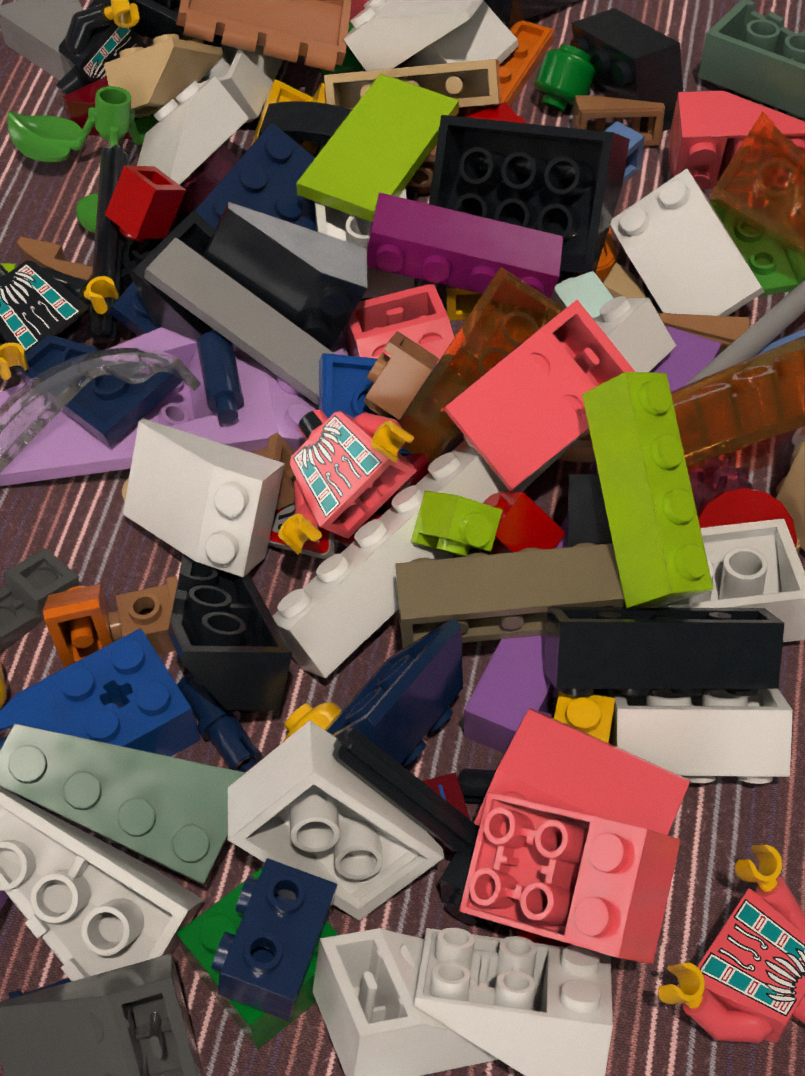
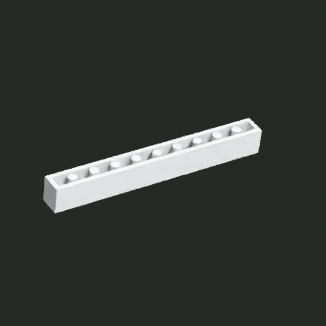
[272,296,676,678]

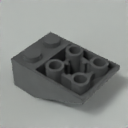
[0,953,203,1076]

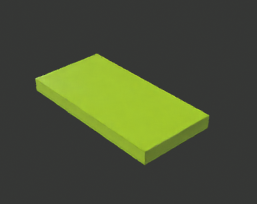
[296,73,459,222]

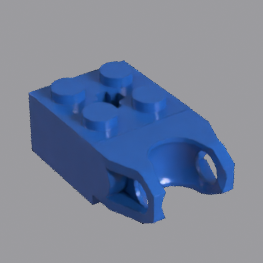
[0,628,201,809]

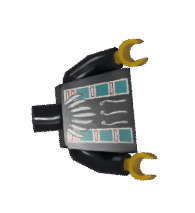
[55,0,146,95]
[0,260,119,380]

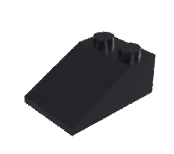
[202,202,368,351]

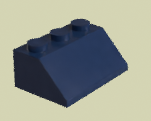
[325,617,463,767]

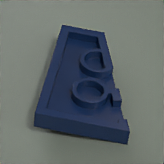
[14,335,182,447]

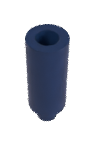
[197,331,244,423]

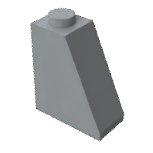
[0,0,83,80]

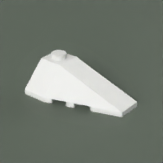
[0,787,203,981]

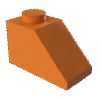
[43,584,114,668]

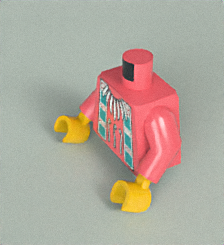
[278,410,417,555]
[658,845,805,1043]

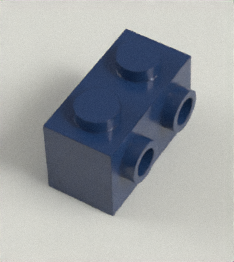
[211,858,338,1021]

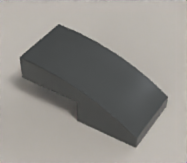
[0,548,79,652]

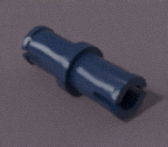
[177,672,262,773]

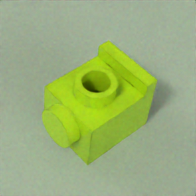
[411,490,502,557]

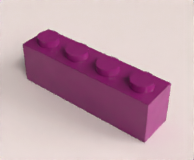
[366,192,563,309]

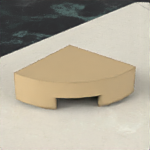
[603,263,645,298]

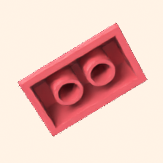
[474,708,691,835]

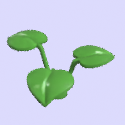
[7,86,158,233]

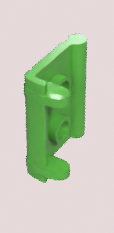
[710,198,805,296]

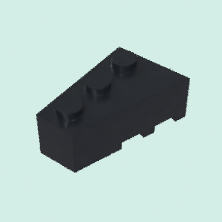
[570,8,683,132]

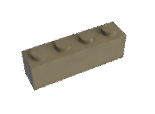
[395,543,625,648]

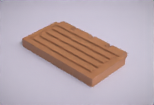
[176,0,352,72]

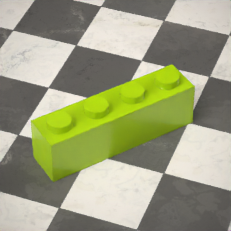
[582,372,714,608]

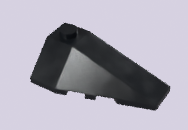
[168,554,292,713]

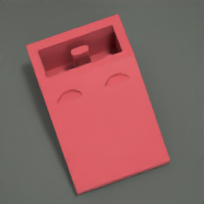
[667,91,805,190]
[344,283,463,367]
[443,300,635,491]
[459,792,681,964]

